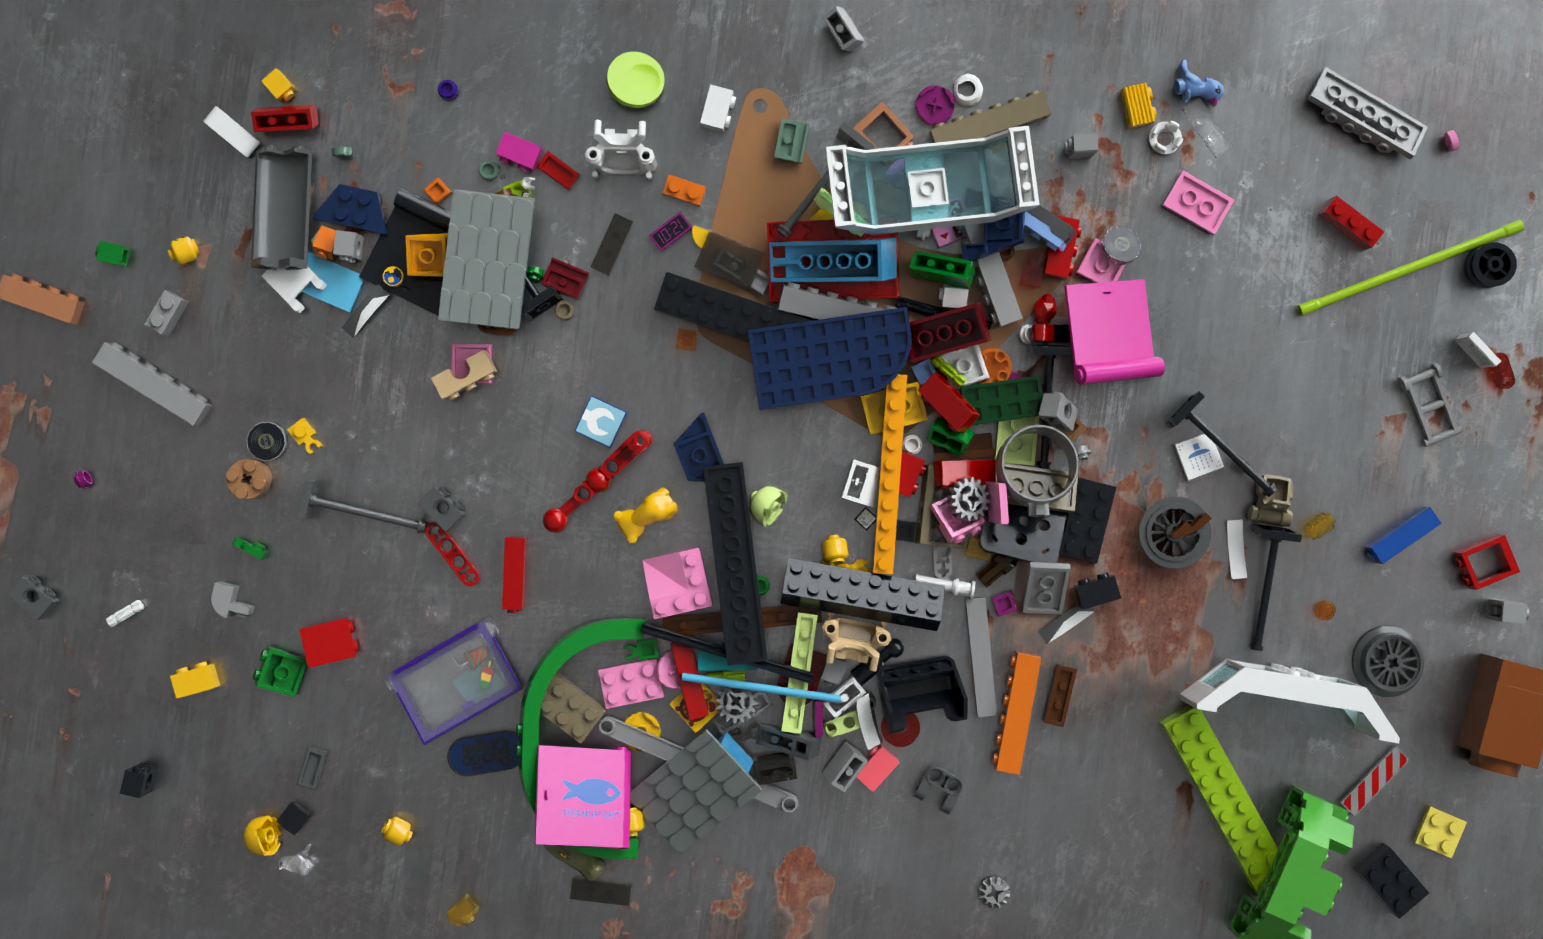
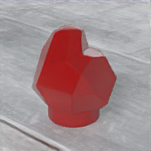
[1032,294,1057,324]

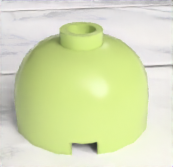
[750,486,787,527]

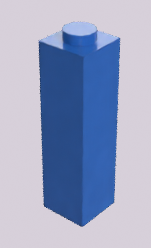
[1366,507,1442,564]

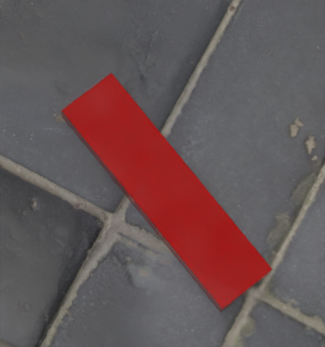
[670,642,709,720]

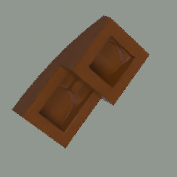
[1168,513,1212,538]

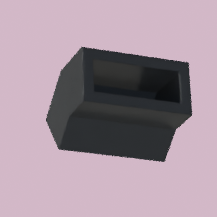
[277,802,310,835]

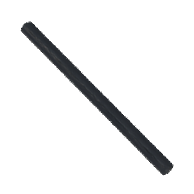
[640,622,814,683]

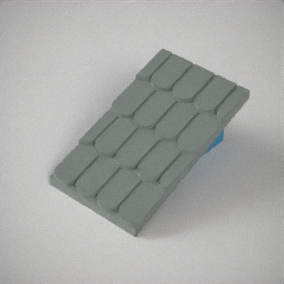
[438,189,535,329]
[630,729,762,853]

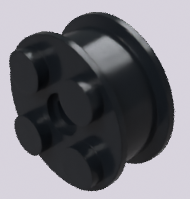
[1466,242,1517,288]

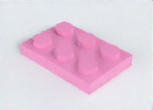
[1162,170,1234,235]
[598,658,665,709]

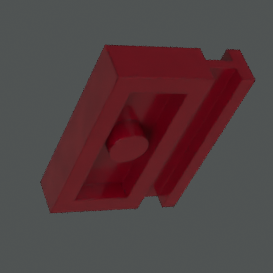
[541,257,589,300]

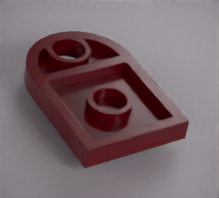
[777,643,827,705]

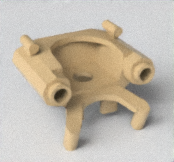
[821,612,891,671]

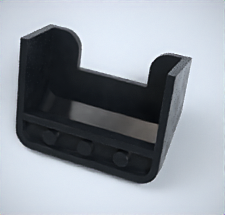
[877,656,968,734]

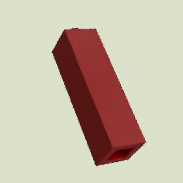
[502,537,527,613]

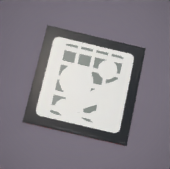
[854,507,877,531]

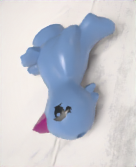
[1174,59,1224,107]

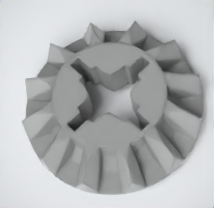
[978,877,1010,909]

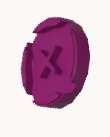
[915,85,955,125]

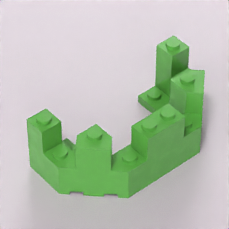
[1229,785,1354,939]

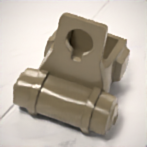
[1247,475,1294,527]

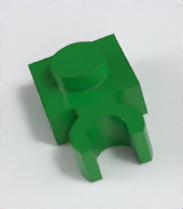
[232,537,269,560]
[623,637,659,661]

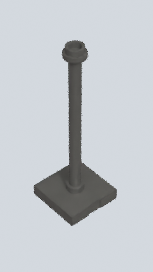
[777,122,876,238]
[296,479,427,534]

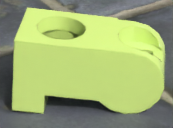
[823,707,861,738]

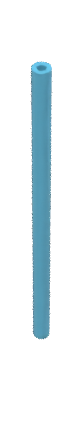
[682,673,841,703]

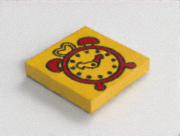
[669,684,720,733]

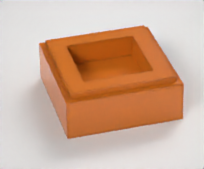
[423,177,452,205]

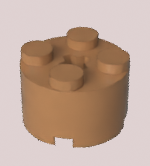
[226,459,273,499]

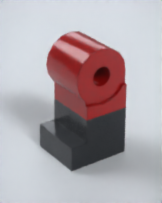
[1032,324,1070,344]

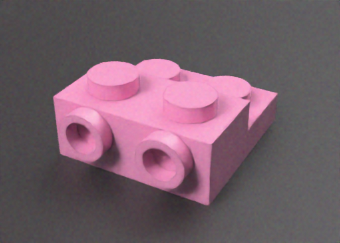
[930,490,986,544]

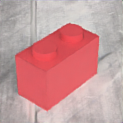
[857,744,900,792]

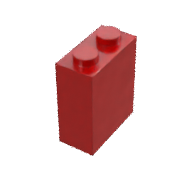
[299,617,359,668]

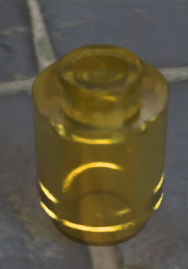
[1304,512,1335,540]

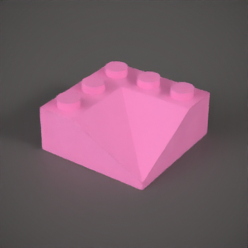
[642,547,713,619]

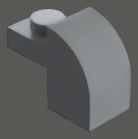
[211,581,255,618]

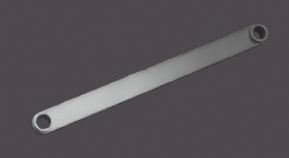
[598,716,798,813]

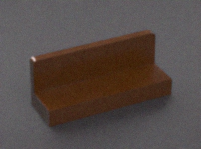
[933,433,995,461]

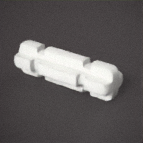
[106,600,144,627]

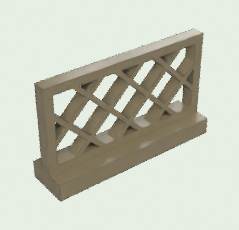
[915,464,965,549]

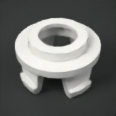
[1149,121,1183,155]

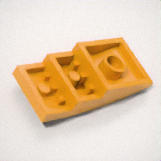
[405,233,448,277]

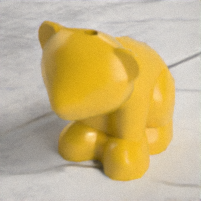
[613,487,677,543]

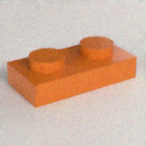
[663,174,706,206]

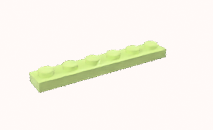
[781,612,818,734]

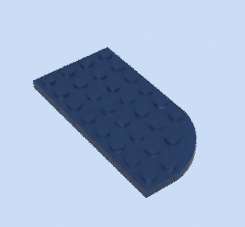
[748,307,912,410]

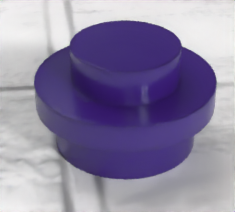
[438,80,458,100]

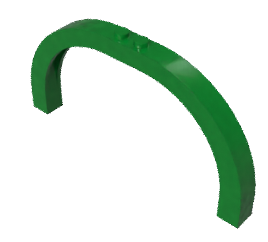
[515,618,645,859]

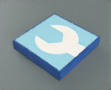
[575,396,627,448]

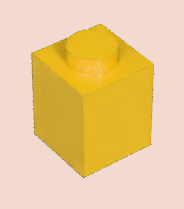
[261,68,296,102]

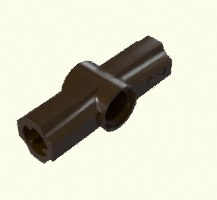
[975,537,1026,588]

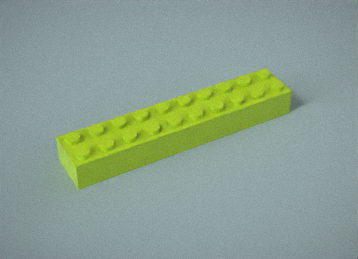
[1159,705,1278,896]

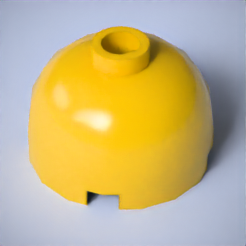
[243,816,282,856]

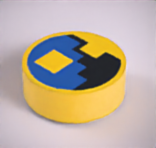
[383,266,404,287]

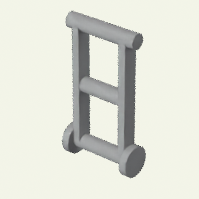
[1398,363,1463,447]

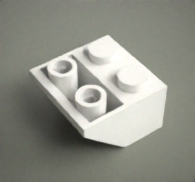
[841,460,880,508]

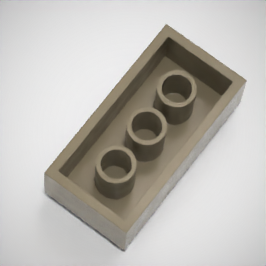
[518,671,607,744]

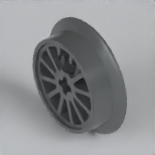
[1139,497,1211,569]
[1353,626,1424,697]

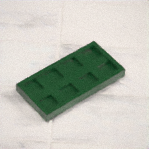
[960,375,1043,426]

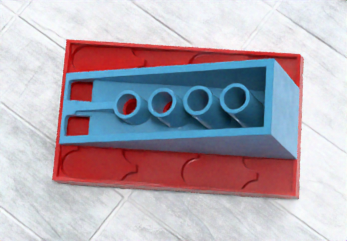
[767,217,900,302]

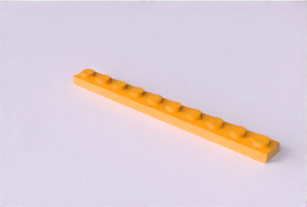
[873,374,907,574]

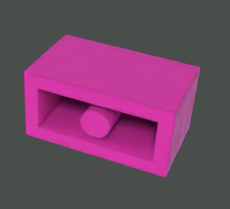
[495,132,544,173]

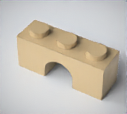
[431,350,498,401]

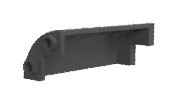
[251,145,312,270]

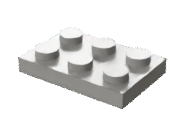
[1022,562,1071,614]

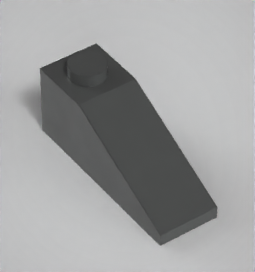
[756,724,822,760]

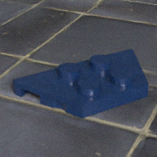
[313,184,388,236]
[673,412,724,482]

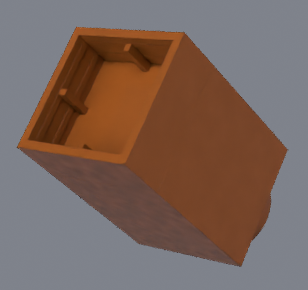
[1457,654,1543,778]

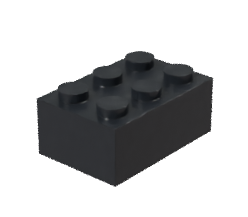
[1353,843,1429,919]

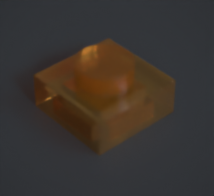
[676,328,698,351]

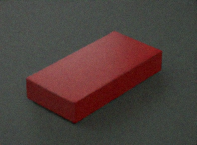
[536,151,580,191]

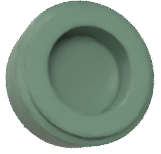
[332,147,352,156]
[478,160,499,181]

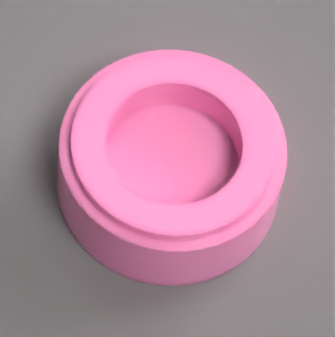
[1444,130,1460,151]

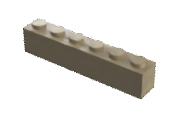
[929,90,1051,143]

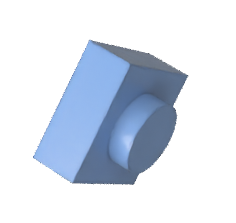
[911,359,936,385]

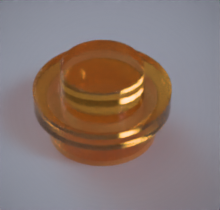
[1315,600,1336,620]

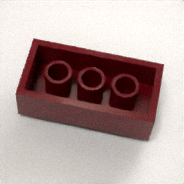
[909,302,991,363]

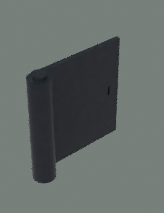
[359,188,451,316]

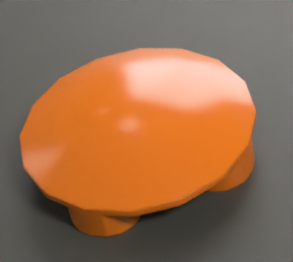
[979,348,1012,384]

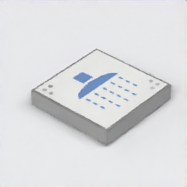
[1173,433,1225,481]

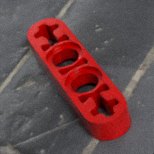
[425,522,480,587]

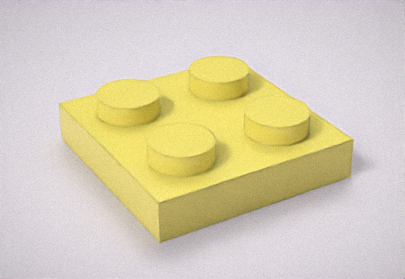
[1413,805,1467,858]

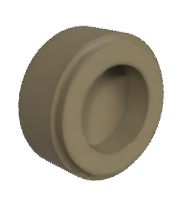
[554,300,575,320]

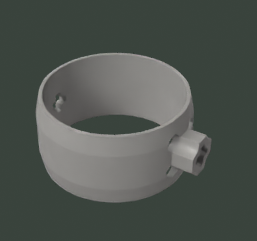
[995,425,1079,517]

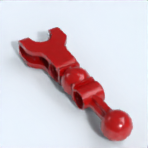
[543,430,653,533]

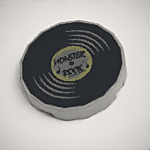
[247,422,287,461]

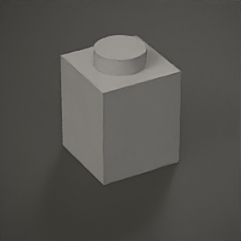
[821,657,847,687]

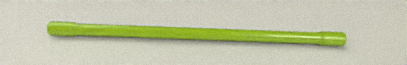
[1297,220,1525,316]

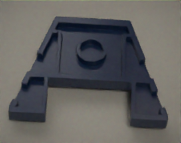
[963,188,1025,262]

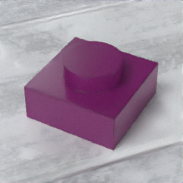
[991,591,1017,617]

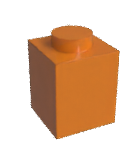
[312,225,336,260]

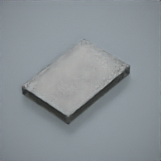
[694,230,765,290]

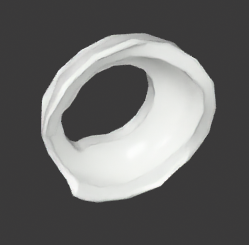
[953,74,983,107]

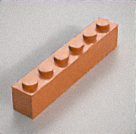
[992,651,1041,775]

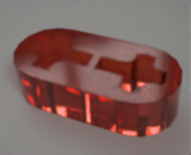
[1489,352,1515,389]

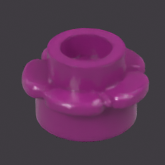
[74,470,93,489]

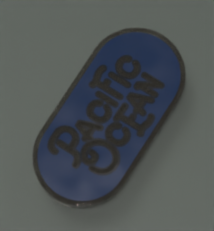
[447,729,519,776]

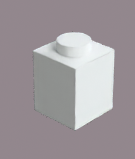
[938,284,969,308]

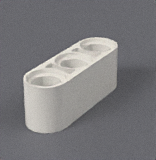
[203,106,260,158]

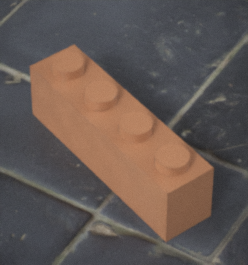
[0,273,85,325]

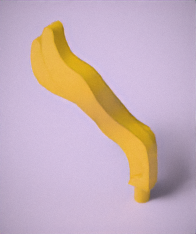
[821,559,871,572]

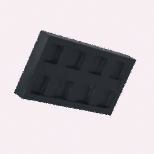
[1059,477,1116,563]

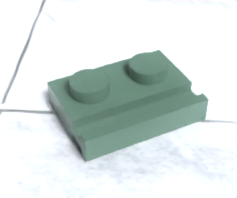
[774,118,810,164]

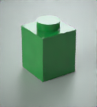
[95,241,130,267]

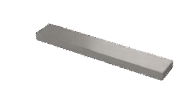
[965,597,997,717]

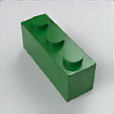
[909,250,975,289]

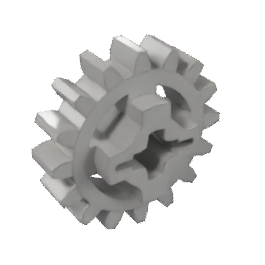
[947,477,990,521]
[715,680,759,724]

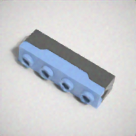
[1002,185,1077,252]

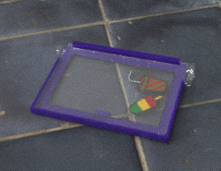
[385,617,523,745]

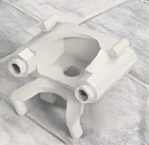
[585,120,658,180]

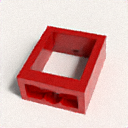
[1454,534,1520,590]

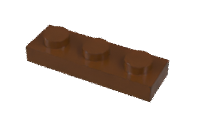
[1043,664,1077,727]

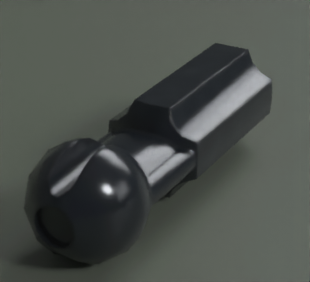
[851,638,904,686]

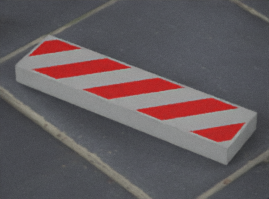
[1339,745,1410,816]

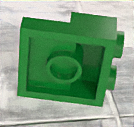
[253,646,307,697]

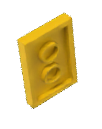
[860,382,928,435]

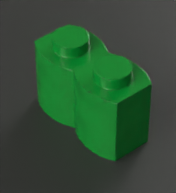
[927,416,974,455]

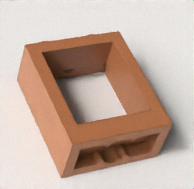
[853,102,914,167]

